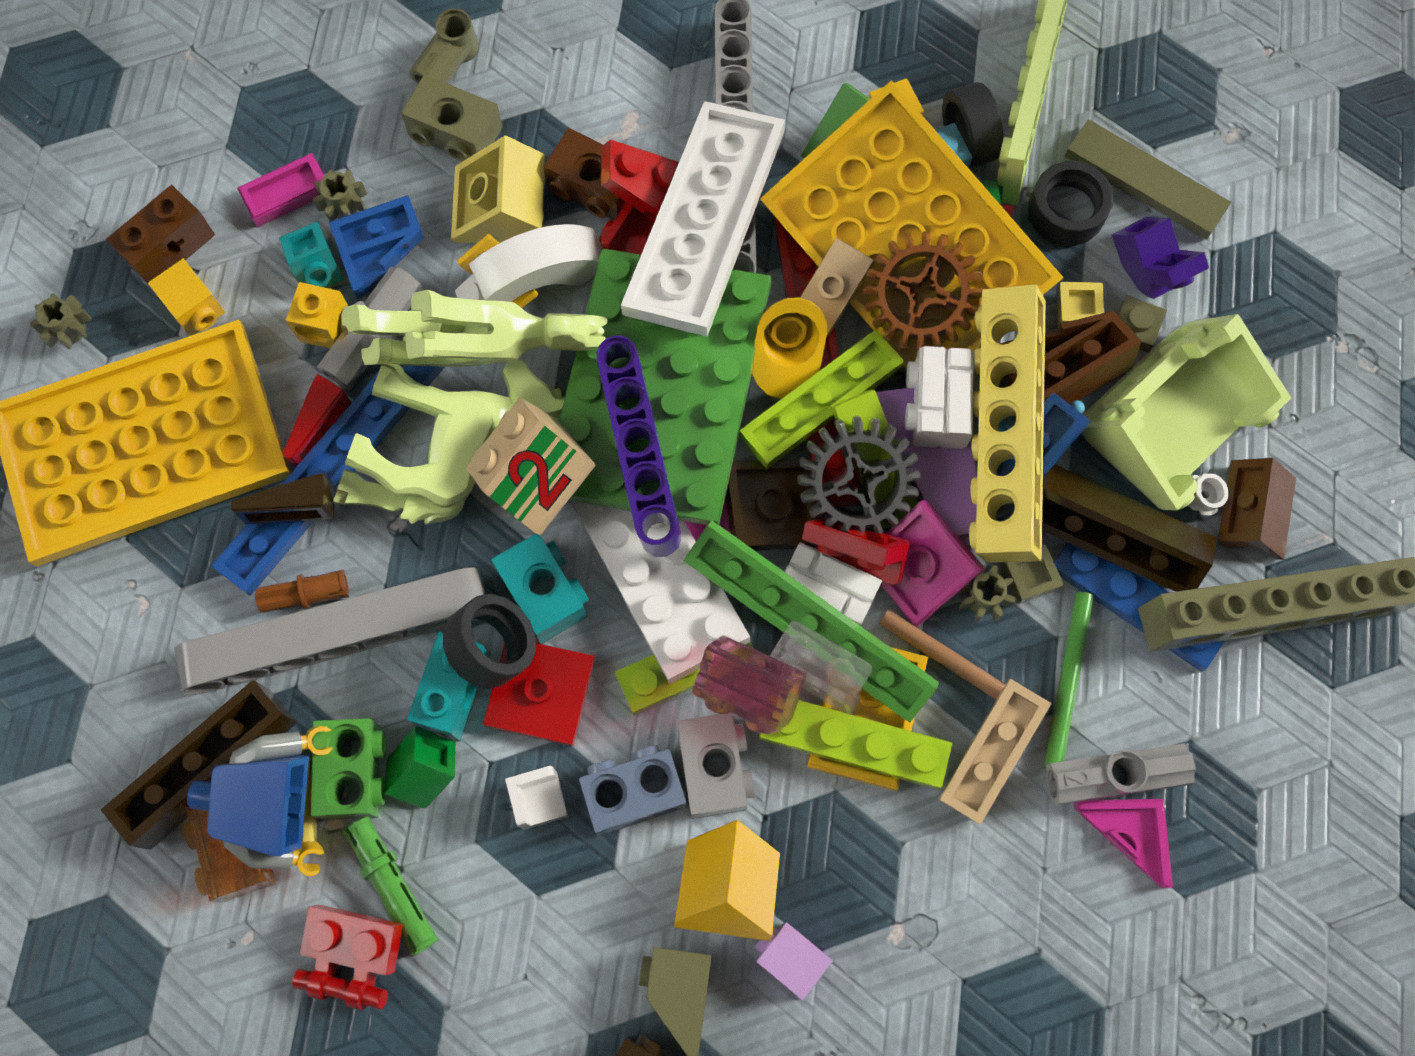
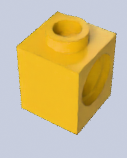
[148,258,226,336]
[285,282,348,349]

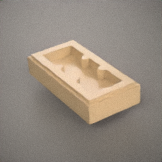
[800,238,874,336]

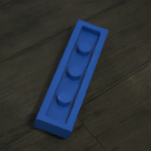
[1054,542,1225,672]

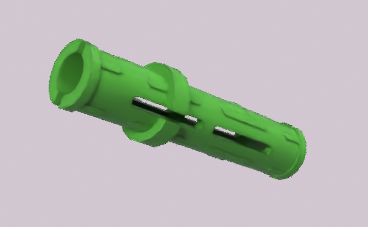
[342,816,439,957]

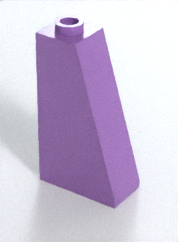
[876,388,977,550]

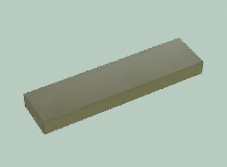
[1064,119,1232,240]

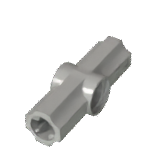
[317,266,423,390]
[1045,743,1196,805]

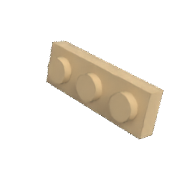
[938,679,1052,825]

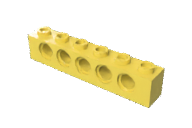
[969,284,1046,562]

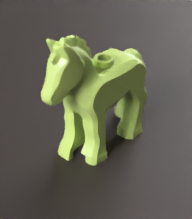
[342,289,608,367]
[333,359,565,525]

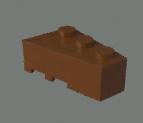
[979,310,1142,418]

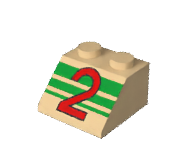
[465,397,596,536]

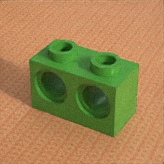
[311,718,387,820]

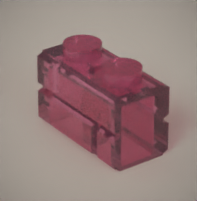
[692,635,807,734]

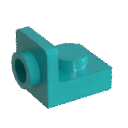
[279,221,343,288]

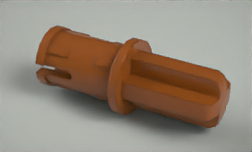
[255,569,349,612]

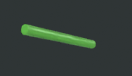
[1044,592,1094,769]

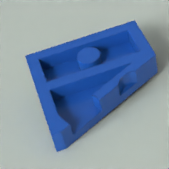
[329,195,424,298]

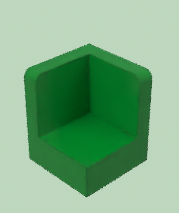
[384,726,456,808]

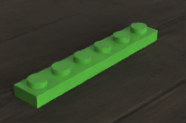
[683,521,939,723]

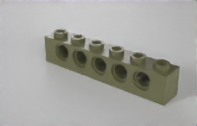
[1138,557,1415,652]

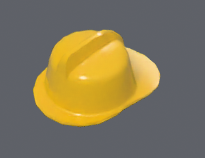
[752,298,827,399]

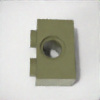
[401,74,503,162]

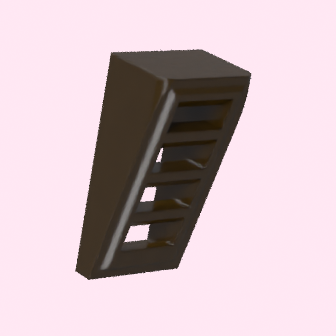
[231,473,334,524]

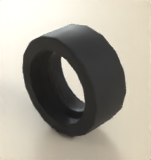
[942,82,1004,168]
[1028,161,1113,246]
[443,594,536,689]

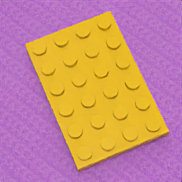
[760,80,1064,369]
[0,319,291,567]

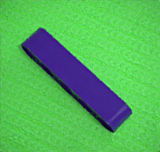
[597,335,681,557]

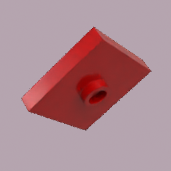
[483,643,595,747]

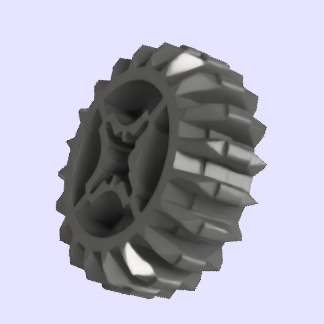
[797,415,921,534]

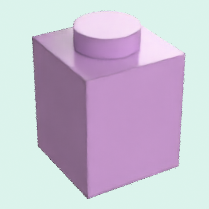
[754,922,833,1001]

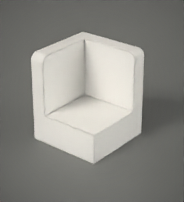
[505,766,569,830]

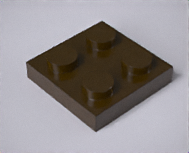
[726,459,820,551]

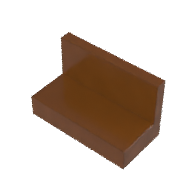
[1218,457,1296,560]

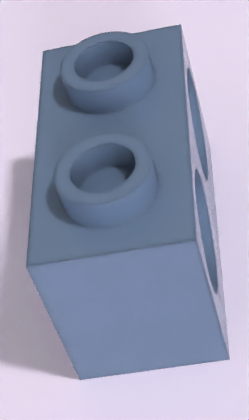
[579,745,687,837]

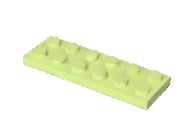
[997,0,1068,206]

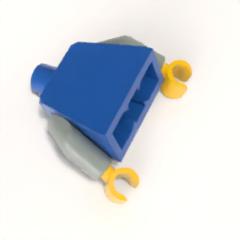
[187,725,333,877]

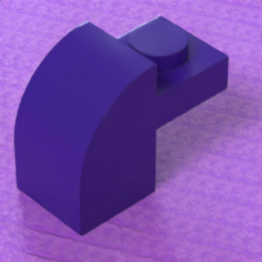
[1111,217,1209,299]

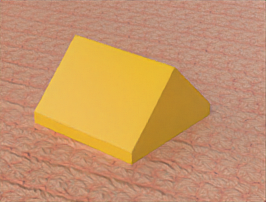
[674,820,780,941]

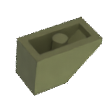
[639,947,712,1056]

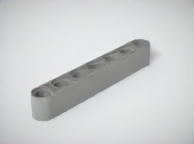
[174,567,487,695]

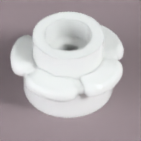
[1188,473,1228,516]

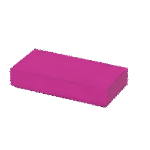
[237,153,324,227]

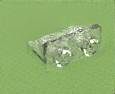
[768,621,872,715]

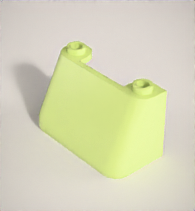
[1081,314,1291,511]

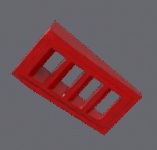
[282,374,351,469]

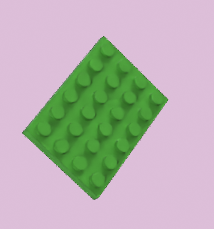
[559,249,771,525]

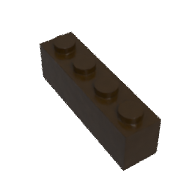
[1042,464,1217,592]
[101,680,298,850]

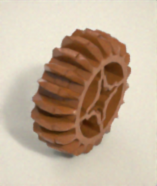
[863,231,982,352]

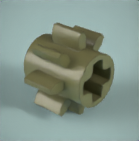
[313,170,367,222]
[30,293,92,349]
[959,565,1015,622]

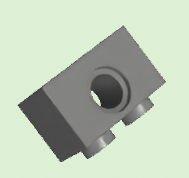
[677,712,755,819]

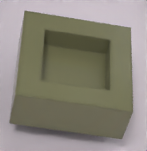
[1118,295,1167,353]
[1001,545,1064,604]

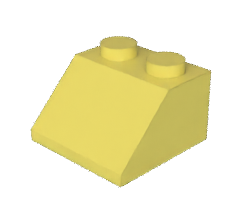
[451,136,545,243]

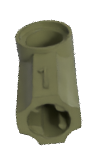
[409,8,479,84]

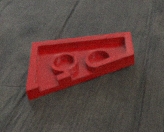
[601,139,679,216]

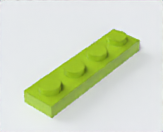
[739,329,904,469]
[759,693,952,790]

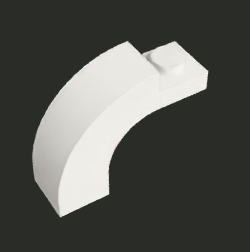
[455,224,602,302]

